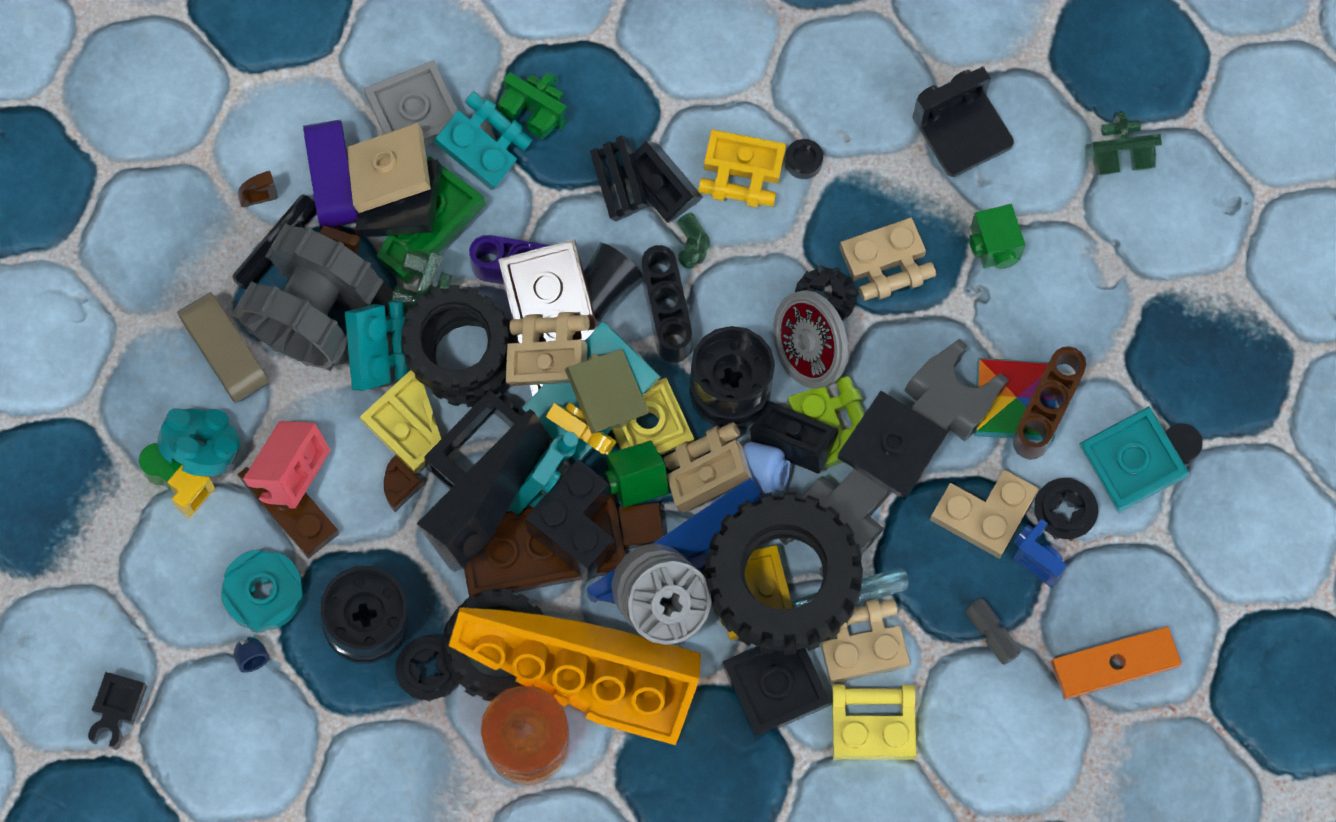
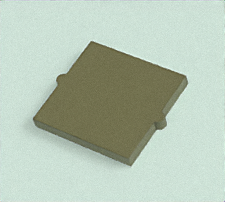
[565,349,649,434]

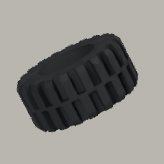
[705,491,863,655]

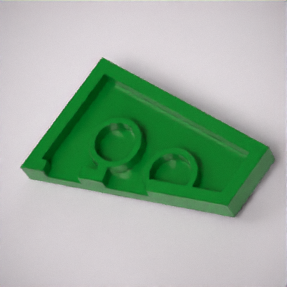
[377,156,486,284]

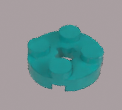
[157,408,240,476]
[221,550,304,633]

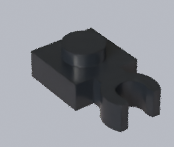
[88,672,147,750]

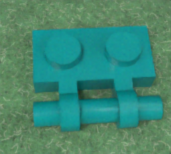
[432,90,533,190]
[345,300,409,391]
[509,432,578,515]

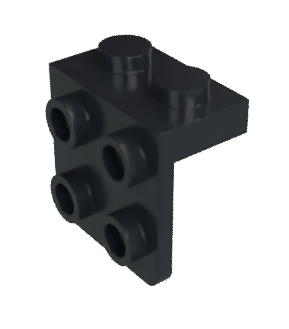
[912,66,1014,177]

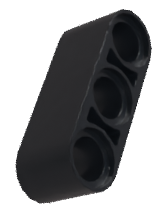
[642,245,692,363]

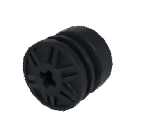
[689,326,775,428]
[321,566,407,664]

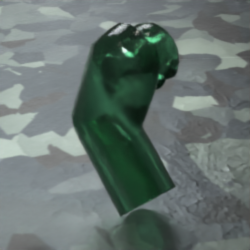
[677,212,710,269]

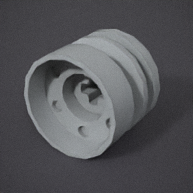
[611,543,712,645]

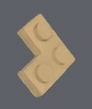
[930,469,1039,559]

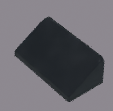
[621,141,703,223]
[750,401,839,474]

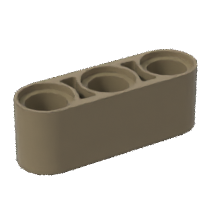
[177,292,269,404]

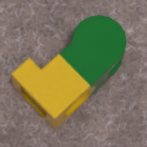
[139,443,215,519]

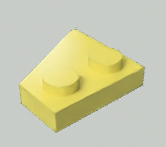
[360,370,441,474]

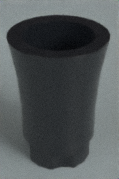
[584,242,643,322]

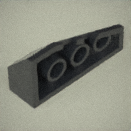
[416,409,550,572]

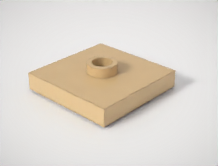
[346,123,431,213]

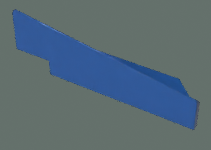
[587,478,760,604]

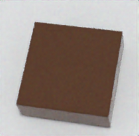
[619,503,663,549]

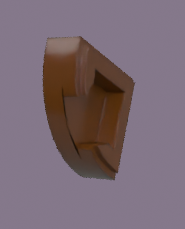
[238,171,278,207]
[383,455,424,512]

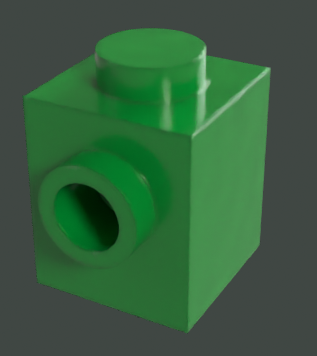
[969,203,1025,269]
[603,440,669,508]

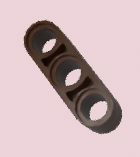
[1013,346,1087,460]

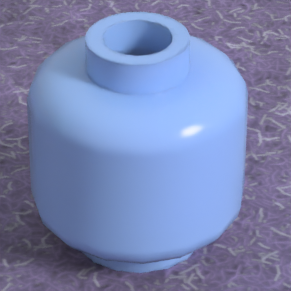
[736,442,790,496]

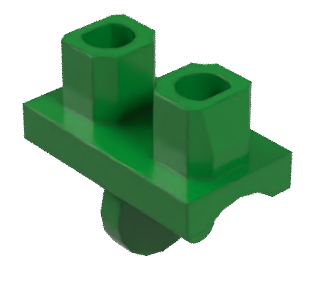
[497,72,567,139]

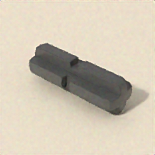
[966,598,1021,665]

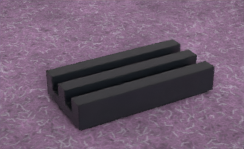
[590,135,649,221]

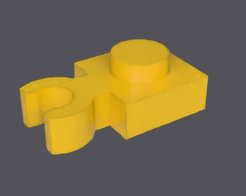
[546,402,617,455]

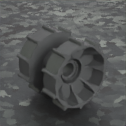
[232,223,384,371]

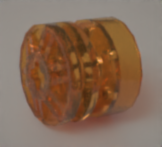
[480,686,570,786]

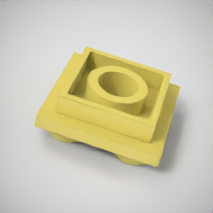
[612,378,694,455]

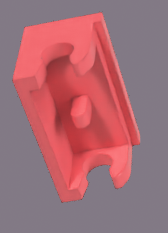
[243,421,331,509]

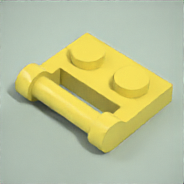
[832,684,916,760]

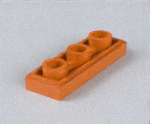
[1051,626,1182,700]

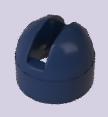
[234,637,270,673]

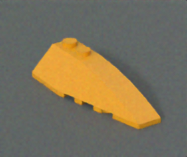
[449,607,701,745]

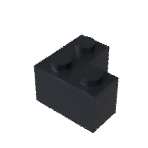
[525,459,614,582]

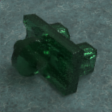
[1085,111,1162,176]
[389,250,453,314]

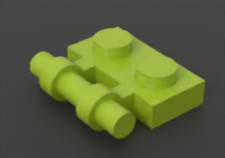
[787,376,864,470]

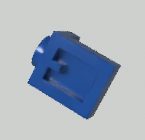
[1013,519,1067,588]

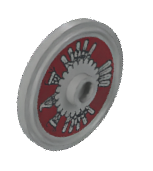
[773,290,848,389]

